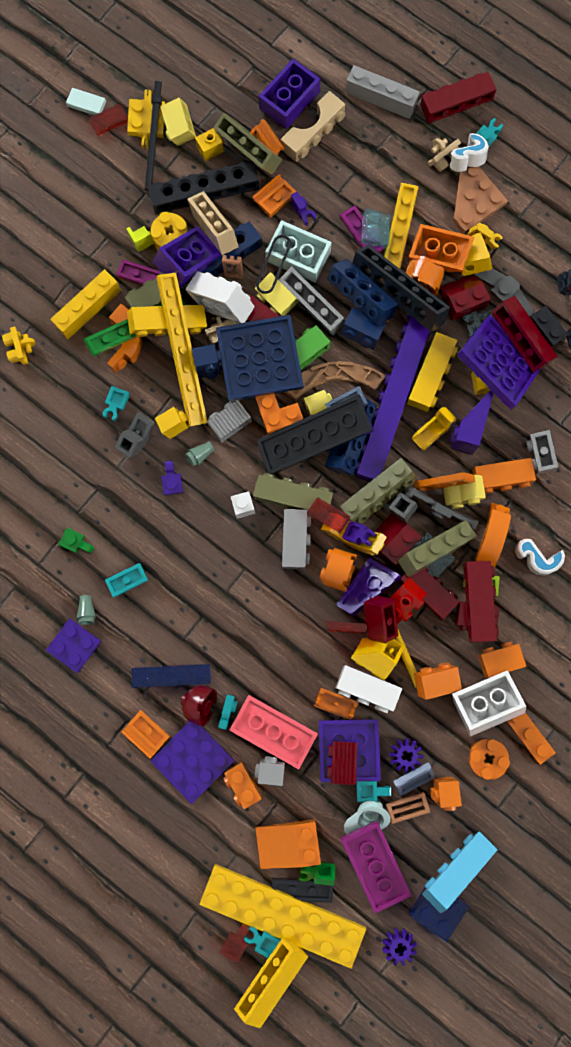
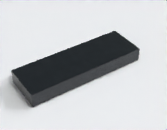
[272,878,333,903]

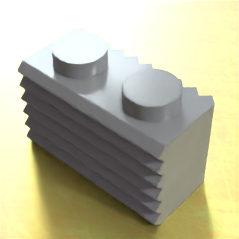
[207,400,252,443]

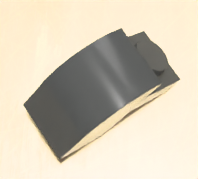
[114,412,155,458]
[383,492,418,522]

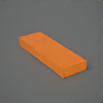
[414,472,475,491]

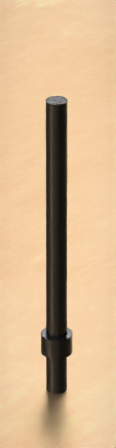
[145,81,162,191]

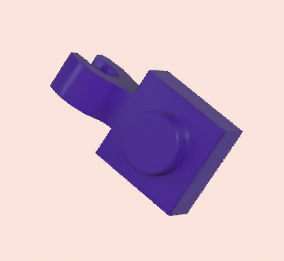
[291,192,316,226]
[161,461,183,496]

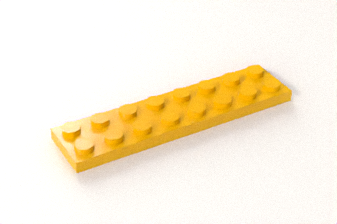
[199,864,366,969]

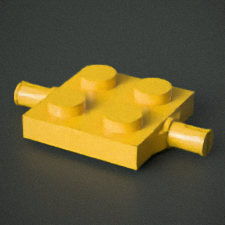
[127,89,165,149]

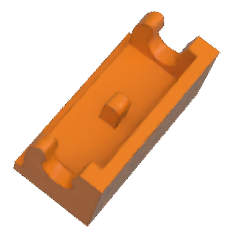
[314,688,359,720]

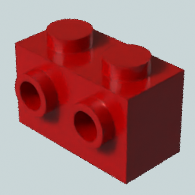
[389,577,427,625]

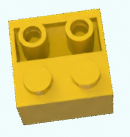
[351,638,405,681]

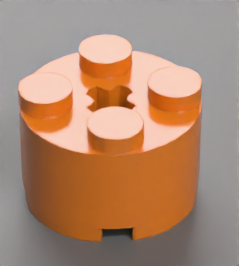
[405,256,445,296]
[320,548,357,592]

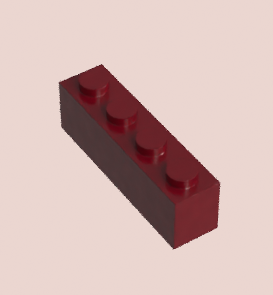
[420,71,497,124]
[491,296,558,373]
[463,561,499,643]

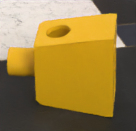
[461,232,492,276]

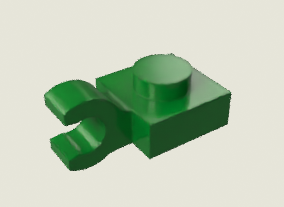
[58,528,95,554]
[299,862,335,886]

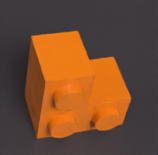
[255,394,303,435]

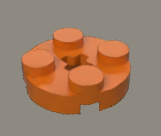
[468,739,510,780]

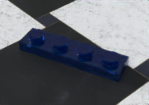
[132,664,211,688]

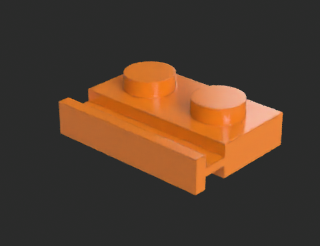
[250,119,285,155]
[252,174,297,218]
[121,710,170,759]

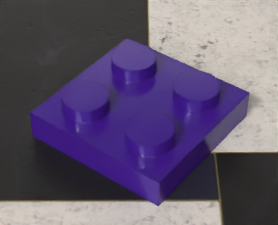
[46,618,102,673]

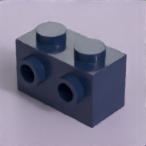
[340,308,386,350]
[192,344,223,379]

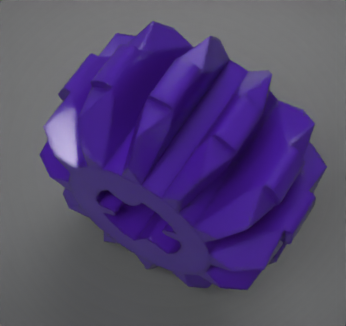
[389,738,424,773]
[382,928,417,966]

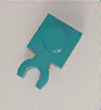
[476,118,503,147]
[103,386,130,422]
[218,694,238,730]
[244,926,281,958]

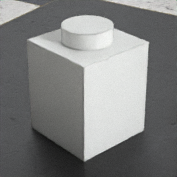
[231,491,255,519]

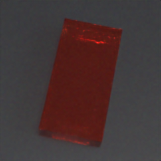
[89,103,128,136]
[307,497,350,533]

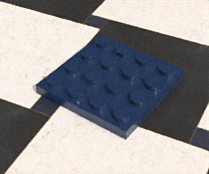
[216,315,304,402]

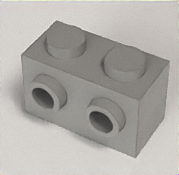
[526,430,558,475]
[255,756,285,786]

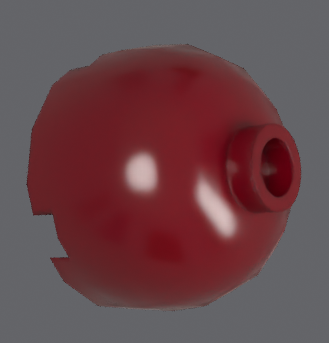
[181,685,217,727]

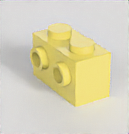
[161,98,196,146]
[255,272,298,316]

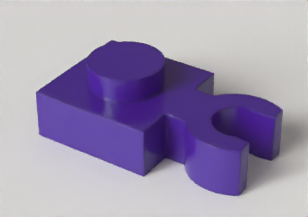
[342,521,377,546]

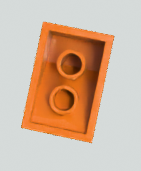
[409,224,474,272]
[255,819,321,869]

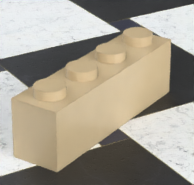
[188,191,238,255]

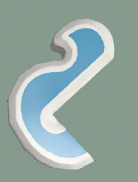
[450,134,489,172]
[515,539,565,576]

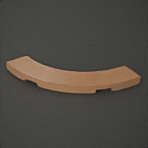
[284,361,386,402]

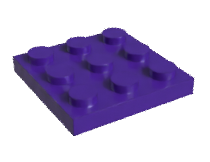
[319,719,381,782]
[150,722,235,804]

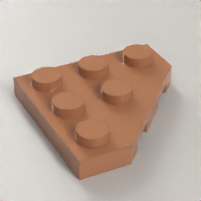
[453,167,508,234]

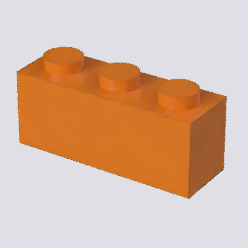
[472,458,536,494]

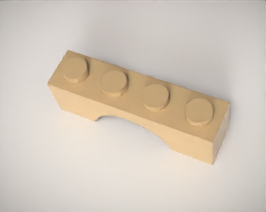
[281,91,345,162]

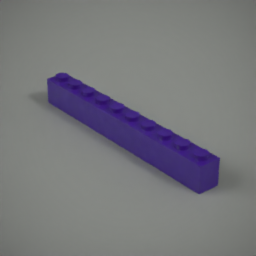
[355,314,429,482]

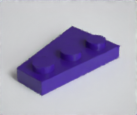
[337,558,402,616]

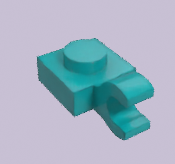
[357,781,391,802]

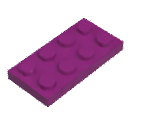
[340,820,412,913]

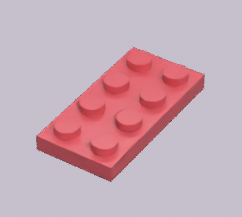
[230,695,318,769]

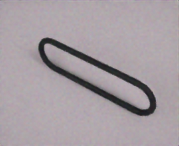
[256,235,291,294]

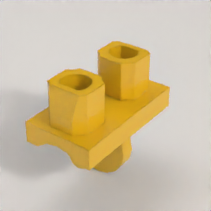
[2,327,36,365]

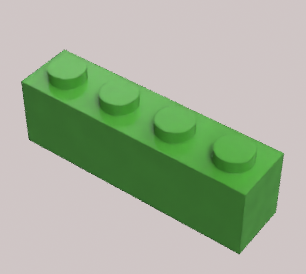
[295,325,330,370]

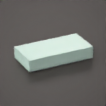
[66,88,106,117]

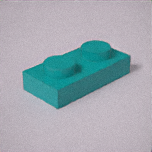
[105,563,149,598]

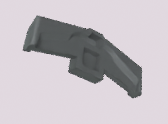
[470,268,535,316]
[404,487,479,530]

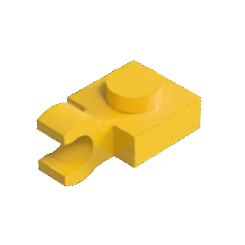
[467,223,503,249]

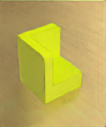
[126,226,154,252]

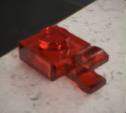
[220,923,250,963]

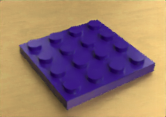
[457,315,540,410]

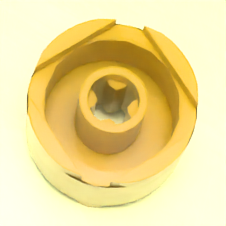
[151,212,188,250]

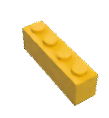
[50,269,121,339]
[127,305,207,337]
[407,332,458,412]
[234,937,309,1028]

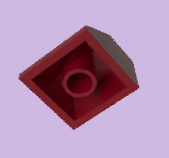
[439,275,491,321]
[375,514,422,568]

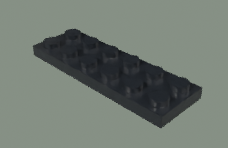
[256,394,374,475]

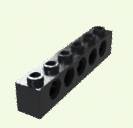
[148,161,259,215]
[353,245,450,332]

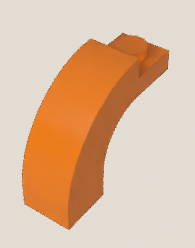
[107,304,142,373]
[475,503,511,568]

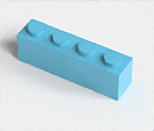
[422,832,497,913]

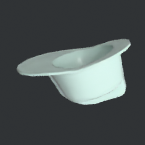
[344,801,390,834]

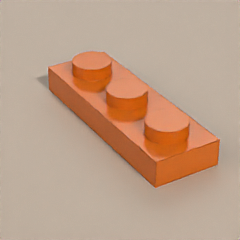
[506,713,556,765]

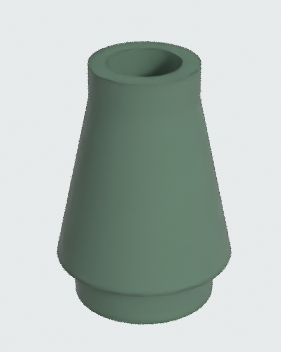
[185,441,214,467]
[76,595,96,625]

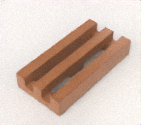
[222,255,243,279]
[386,792,431,824]

